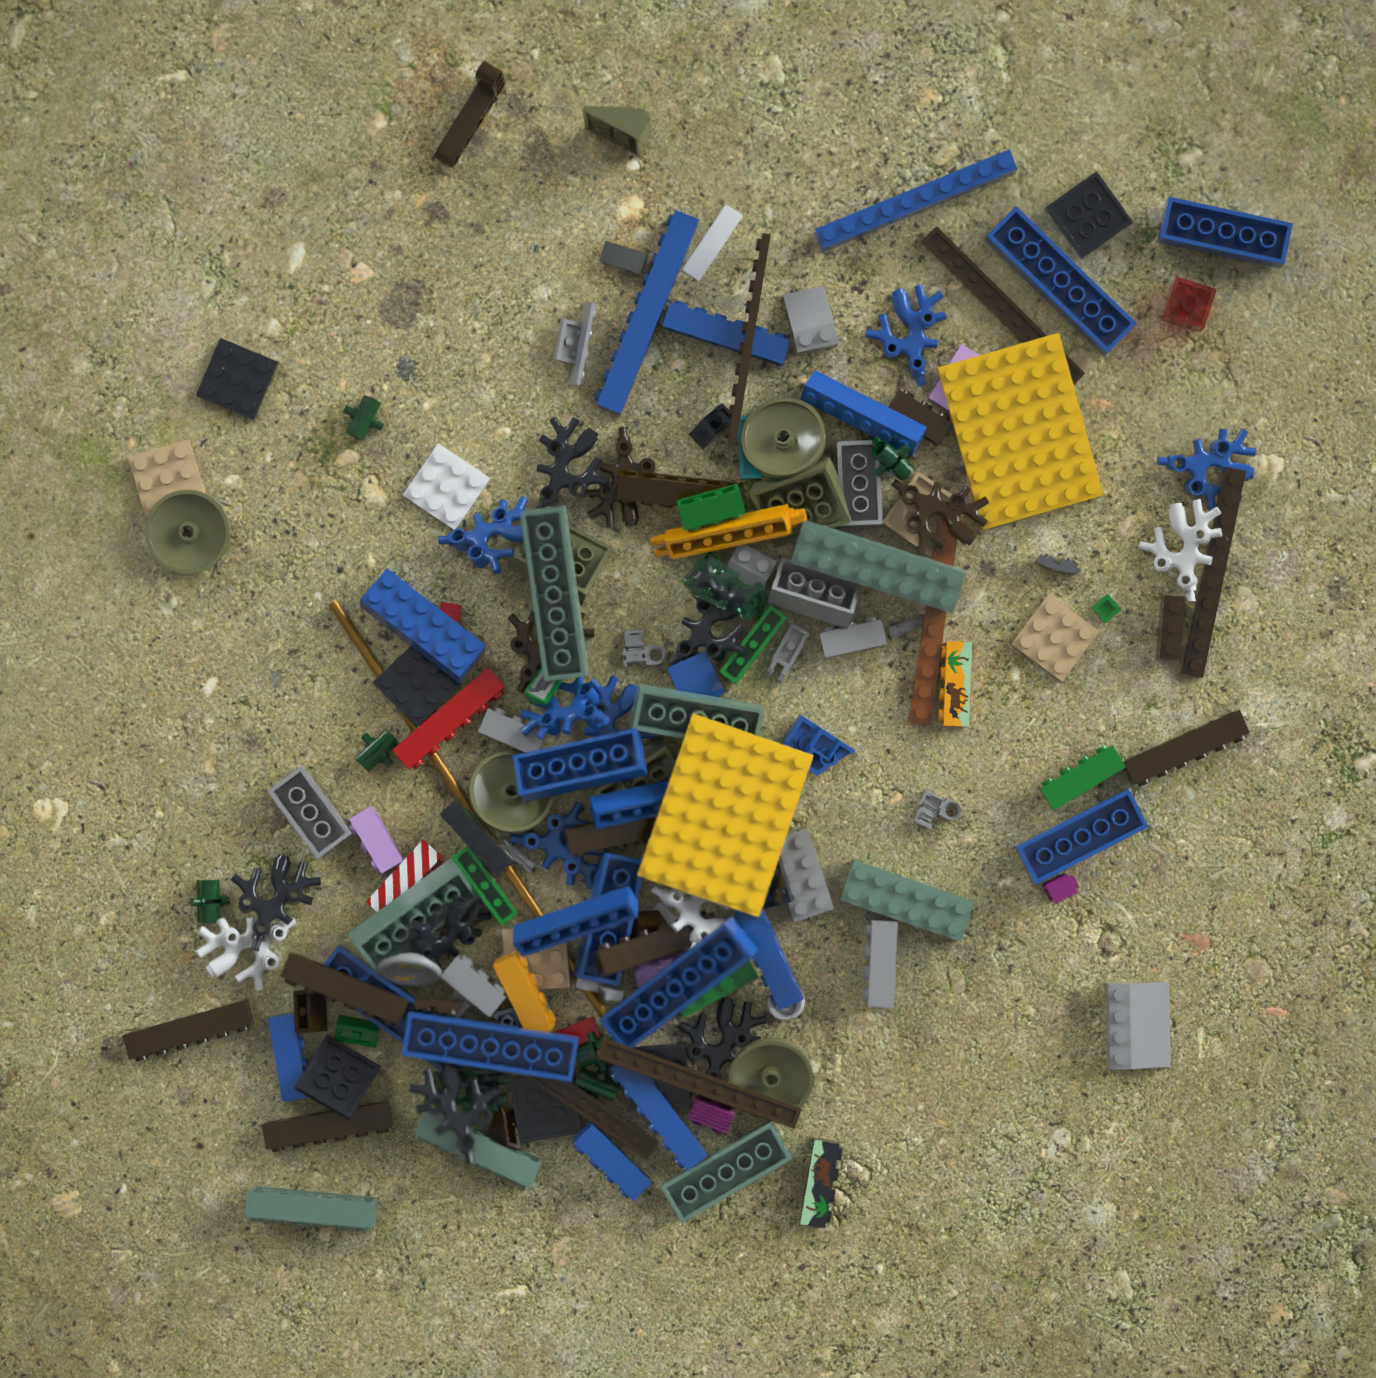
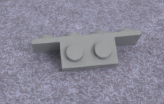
[553,302,596,386]

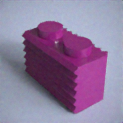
[1041,873,1079,904]
[687,1094,736,1134]

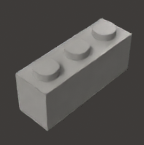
[819,617,887,659]
[478,707,547,752]

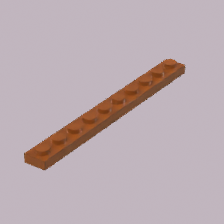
[908,514,961,725]

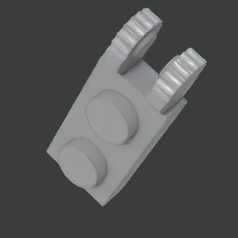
[765,623,810,684]

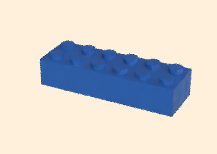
[1157,197,1293,269]
[360,568,486,684]
[513,728,648,802]
[1014,789,1149,885]
[573,852,643,986]

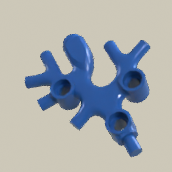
[865,284,946,387]
[1156,428,1256,511]
[438,496,528,574]
[585,675,658,739]
[520,677,609,740]
[510,802,610,890]

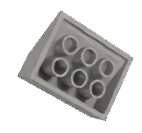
[1105,982,1171,1069]

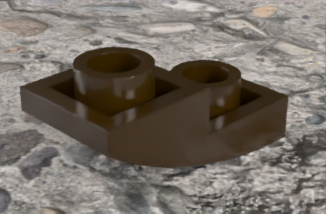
[414,998,461,1016]

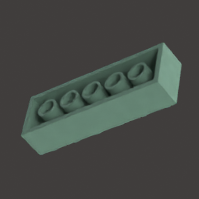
[630,684,765,738]
[348,858,480,974]
[840,860,975,942]
[414,1108,543,1189]
[660,1121,792,1223]
[245,1186,379,1232]

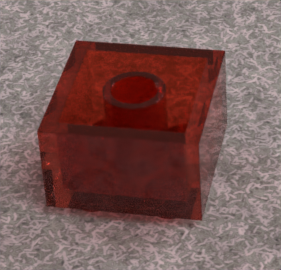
[1160,276,1217,333]

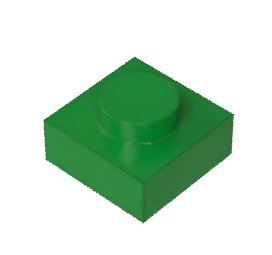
[1091,594,1122,624]

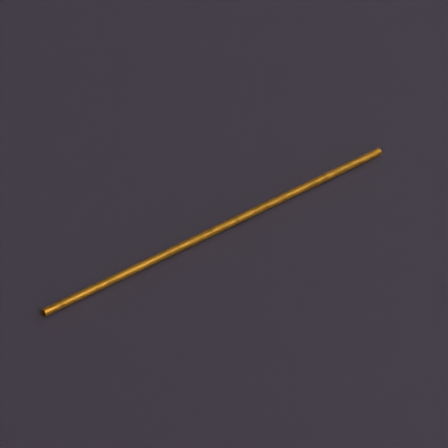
[329,600,608,1018]

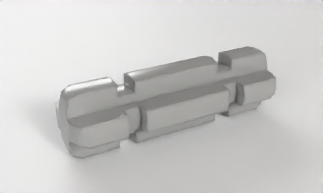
[887,614,924,638]
[501,837,536,873]

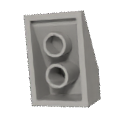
[783,285,839,356]
[718,544,777,618]

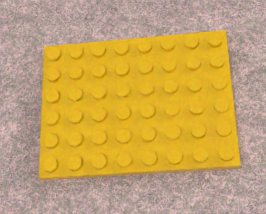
[937,333,1104,530]
[637,714,814,917]

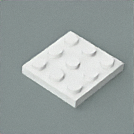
[403,443,490,530]

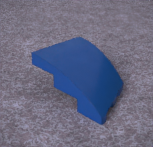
[667,651,725,697]
[780,714,855,776]

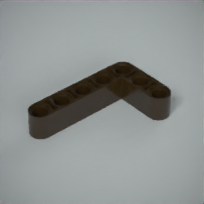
[434,60,506,168]

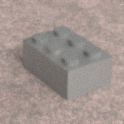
[440,954,508,1017]

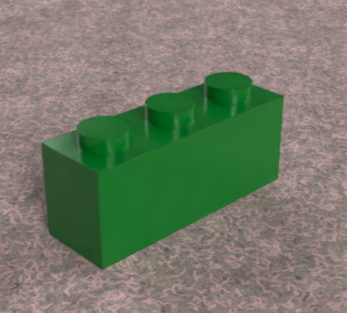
[677,483,746,531]

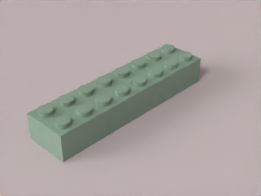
[520,505,589,681]
[791,520,966,613]

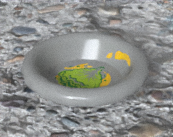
[378,953,441,987]

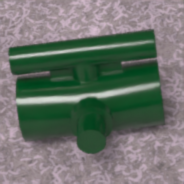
[343,395,384,441]
[871,436,914,480]
[354,729,400,772]
[190,880,230,923]
[576,1031,616,1073]
[575,1064,621,1101]

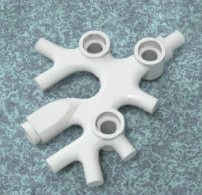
[1139,499,1222,602]
[652,885,730,948]
[196,917,297,990]

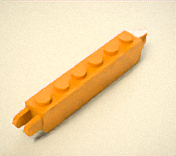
[650,504,807,559]

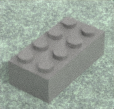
[836,440,883,528]
[767,557,861,629]
[267,766,353,859]
[780,828,834,922]
[862,919,898,1008]

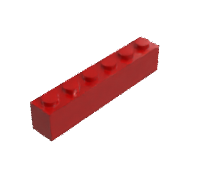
[392,667,505,770]

